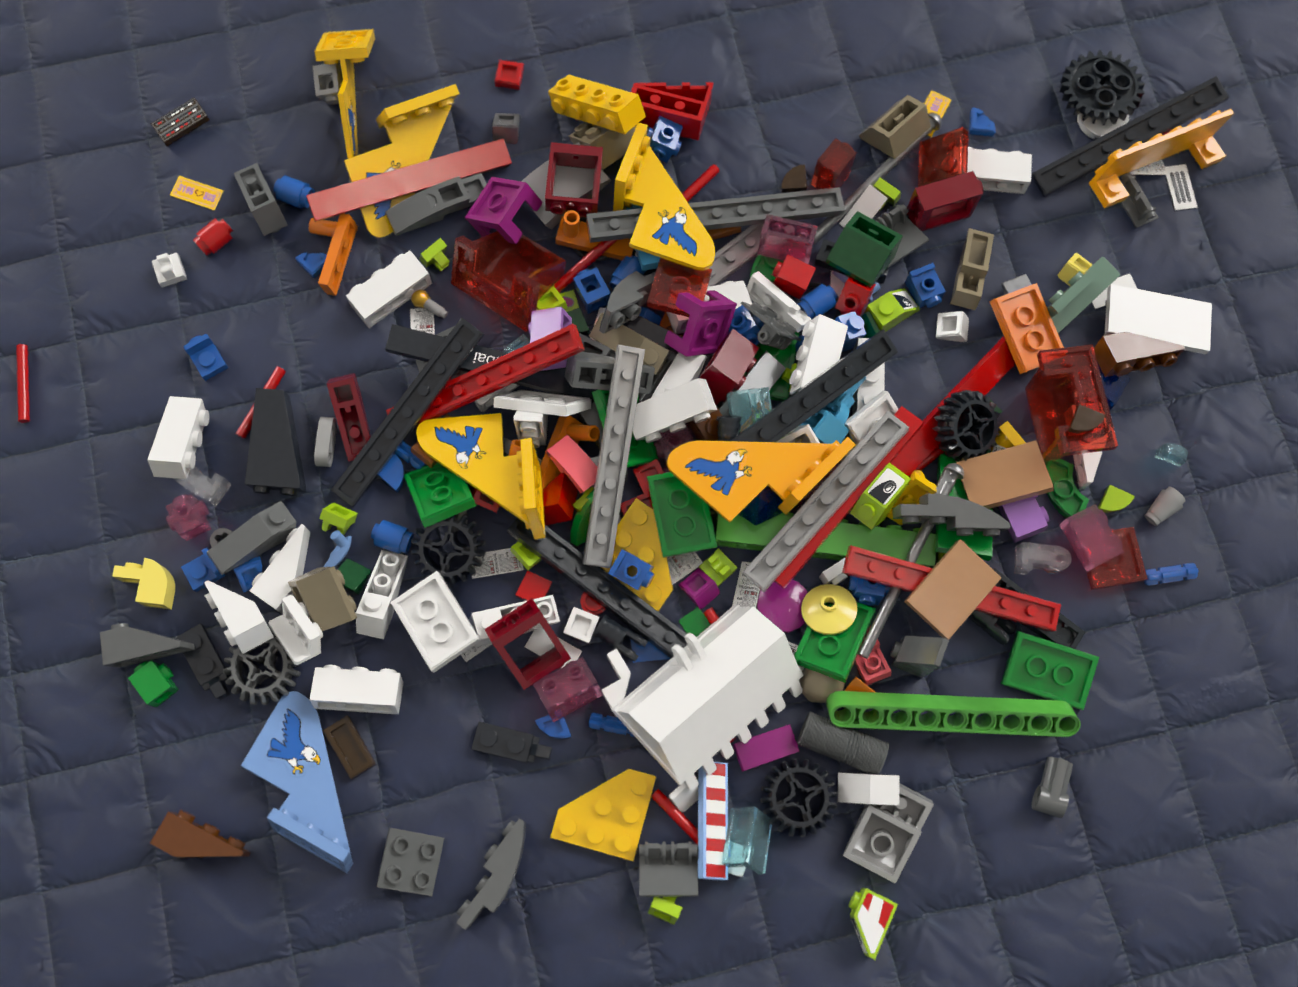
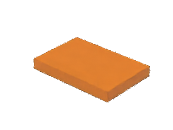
[990,283,1067,374]

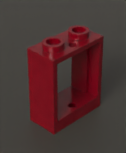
[545,142,603,217]
[906,171,983,232]
[484,598,571,690]

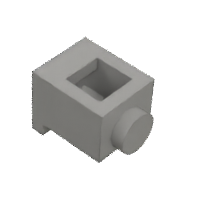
[313,63,343,105]

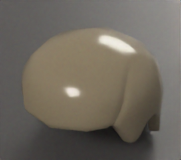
[799,668,845,703]

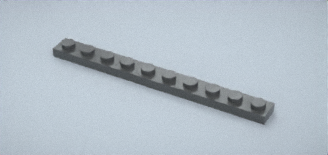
[586,187,845,243]

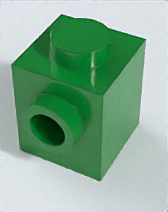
[128,660,179,708]

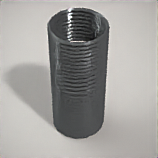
[797,711,889,775]

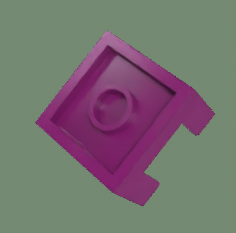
[465,177,543,244]
[664,290,737,357]

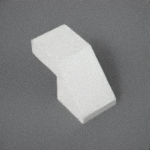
[601,649,631,717]
[838,773,899,805]

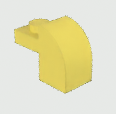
[112,558,175,610]

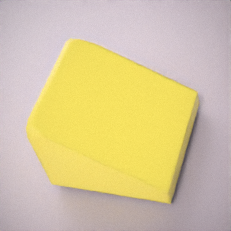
[1058,253,1092,286]

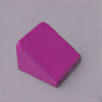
[679,568,720,609]

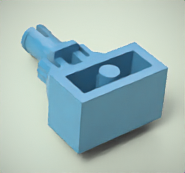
[799,376,866,444]

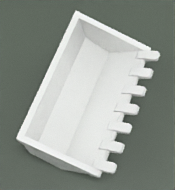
[611,605,803,791]

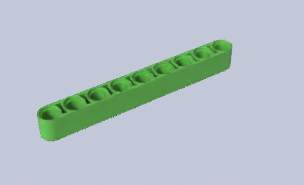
[826,691,1081,737]

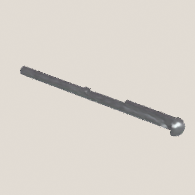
[800,113,942,253]
[858,463,964,659]

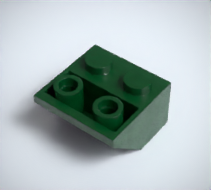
[825,211,903,288]

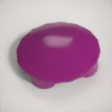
[757,580,808,633]

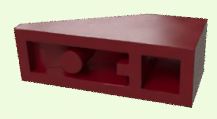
[327,373,371,461]

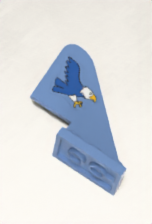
[241,691,353,873]

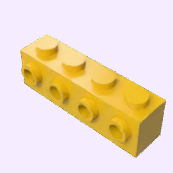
[548,74,646,134]

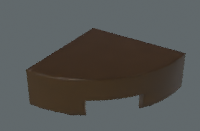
[781,164,807,193]
[1068,404,1106,434]

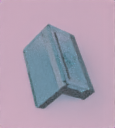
[727,387,772,432]
[722,806,772,874]

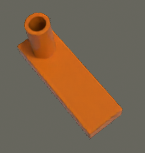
[555,210,634,260]
[309,214,358,296]
[540,415,600,490]

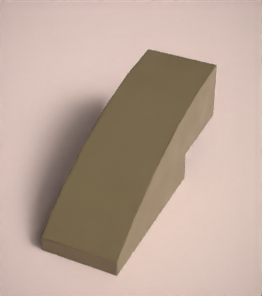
[950,228,994,310]

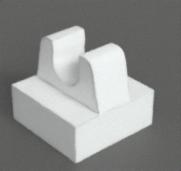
[152,253,187,287]

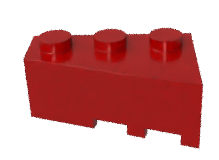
[631,82,714,141]

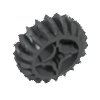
[223,629,302,705]

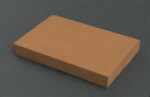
[956,440,1054,509]
[904,539,1001,640]

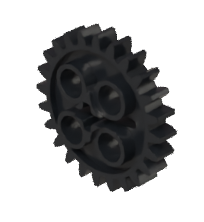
[1059,50,1145,125]

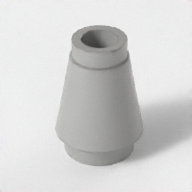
[1144,487,1186,526]

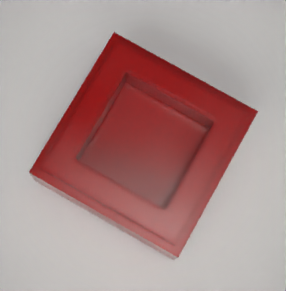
[494,60,524,90]
[515,570,553,601]

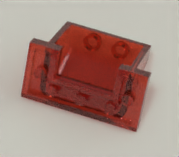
[451,231,566,332]
[1025,344,1118,462]

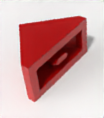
[543,472,578,525]

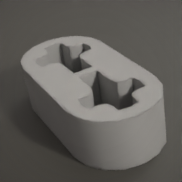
[314,417,337,467]

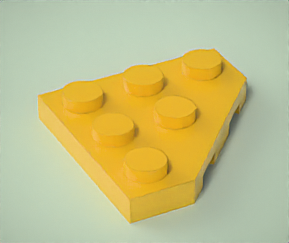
[600,498,673,612]
[550,769,656,861]

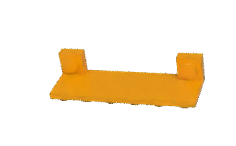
[1089,109,1234,209]

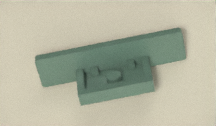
[1047,257,1120,333]

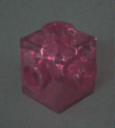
[166,494,212,541]

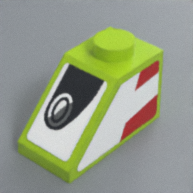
[864,289,920,332]
[850,463,911,530]
[849,888,898,960]

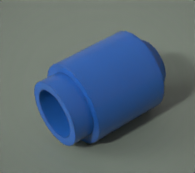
[273,175,315,208]
[609,255,646,289]
[797,284,838,320]
[371,520,414,554]

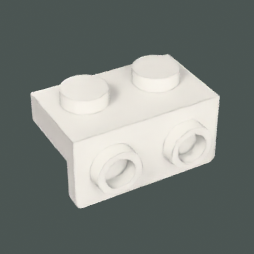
[269,594,323,665]

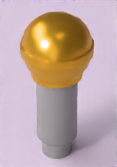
[411,289,448,319]

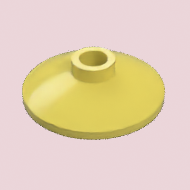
[801,584,857,635]

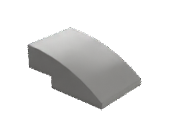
[521,142,611,230]
[843,774,934,884]

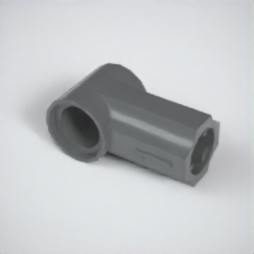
[1032,757,1073,819]

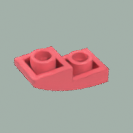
[545,435,597,493]
[855,625,892,685]

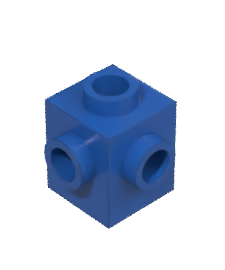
[647,116,683,163]
[727,305,765,346]
[849,576,890,606]

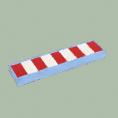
[698,762,728,881]

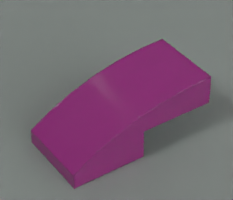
[733,725,800,772]

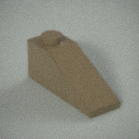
[589,313,672,375]

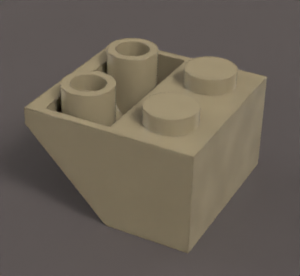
[859,95,931,159]
[569,122,636,170]
[288,566,357,631]

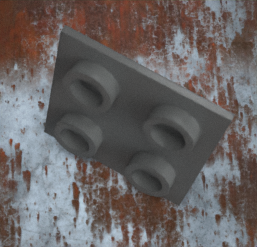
[876,204,929,267]
[741,301,802,350]
[376,828,444,896]
[639,841,698,897]

